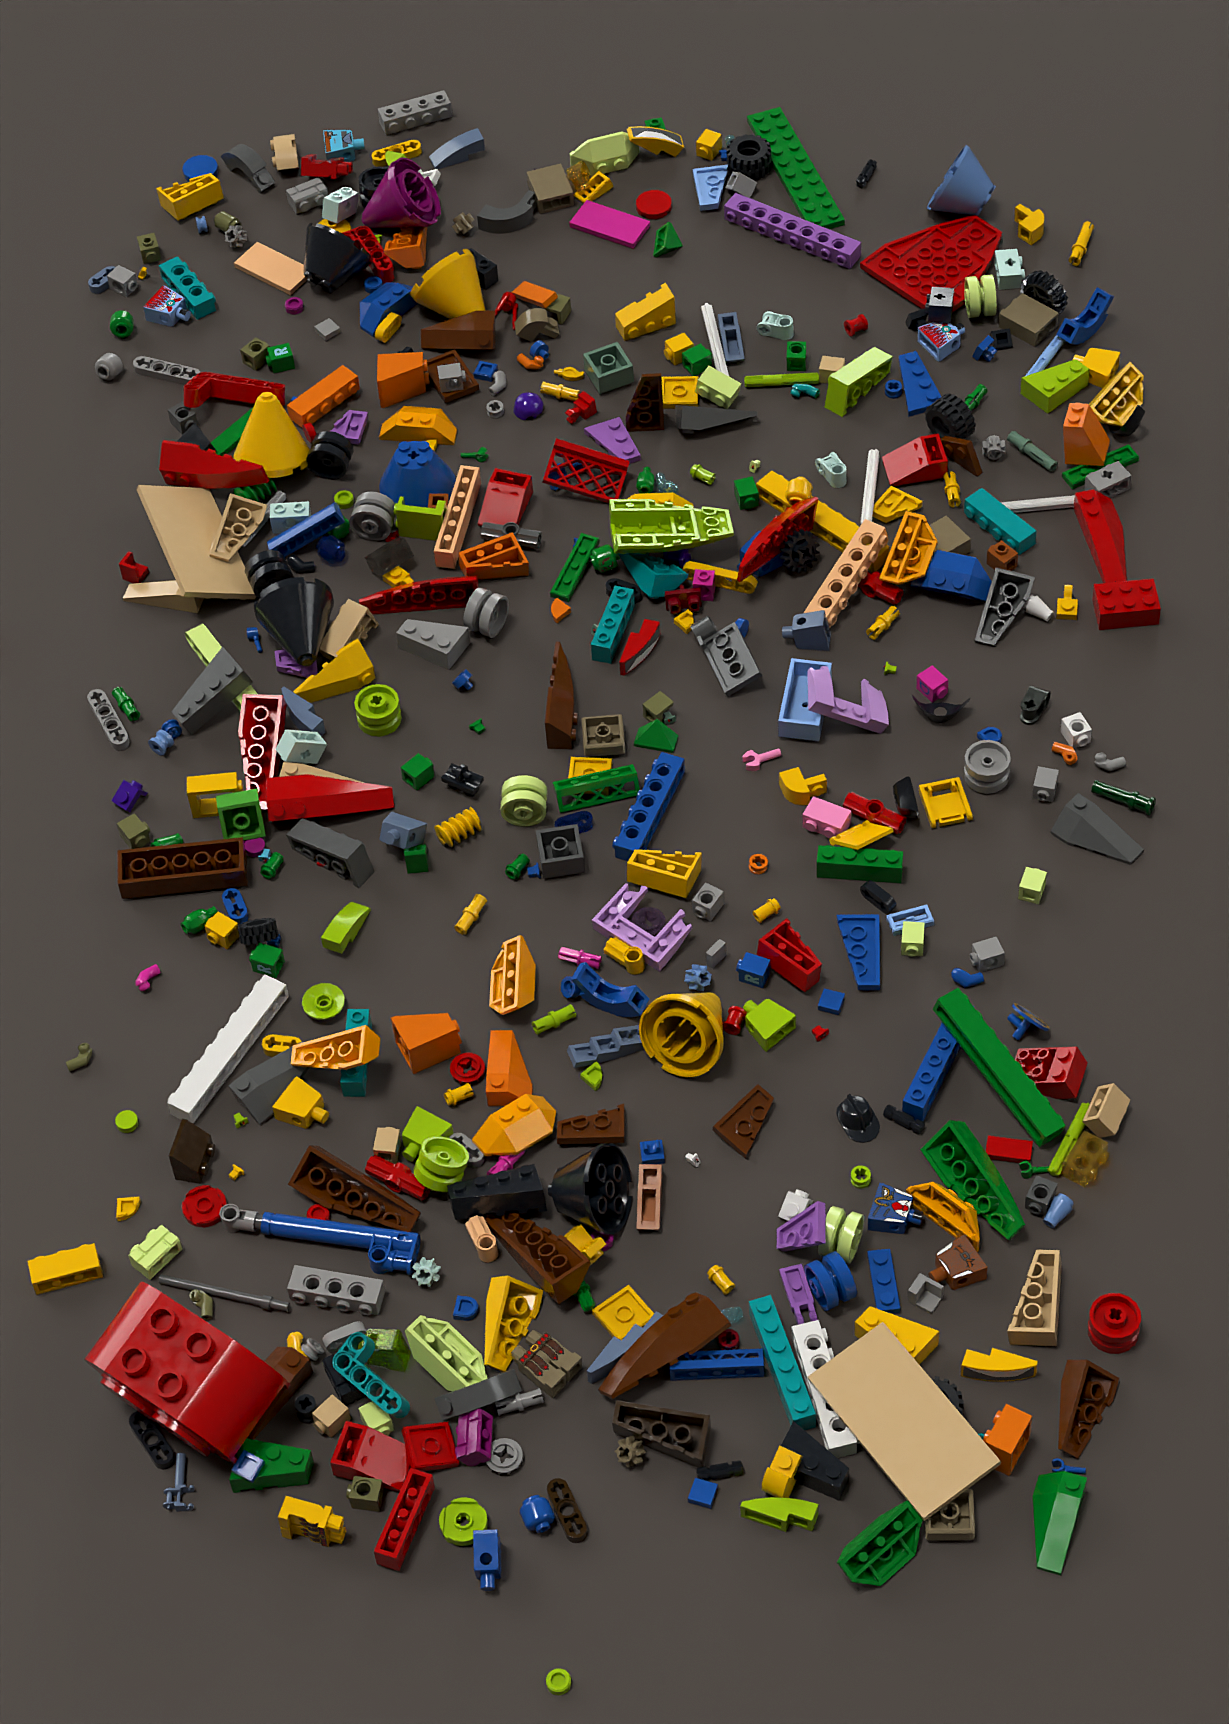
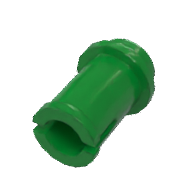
[260,852,284,879]
[505,853,530,879]

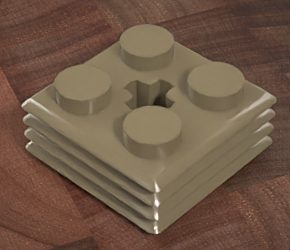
[581,714,625,757]
[925,1489,975,1540]

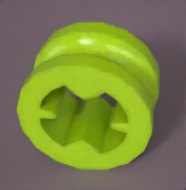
[851,1166,871,1189]

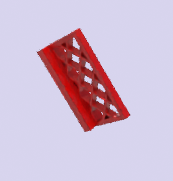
[542,438,630,503]

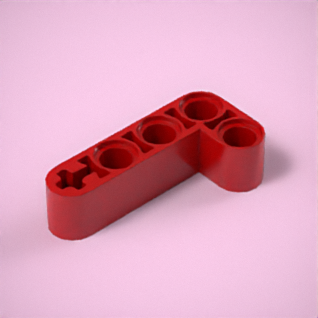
[342,226,394,284]

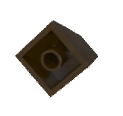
[169,1119,215,1184]

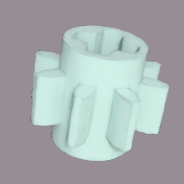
[412,1257,441,1287]

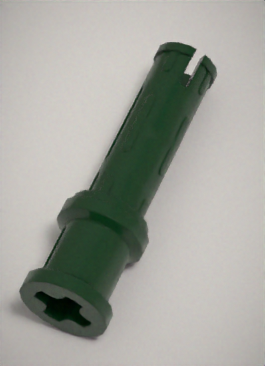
[1091,780,1156,815]

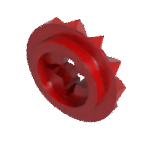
[450,1053,485,1084]

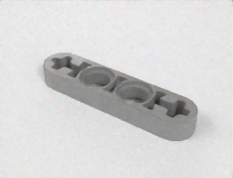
[133,356,200,385]
[87,689,130,751]

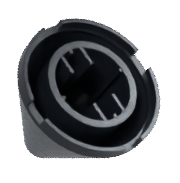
[254,577,334,666]

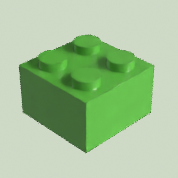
[216,789,266,840]

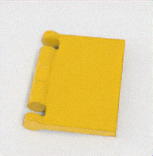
[829,820,893,850]

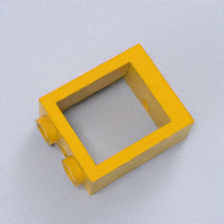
[187,772,243,818]

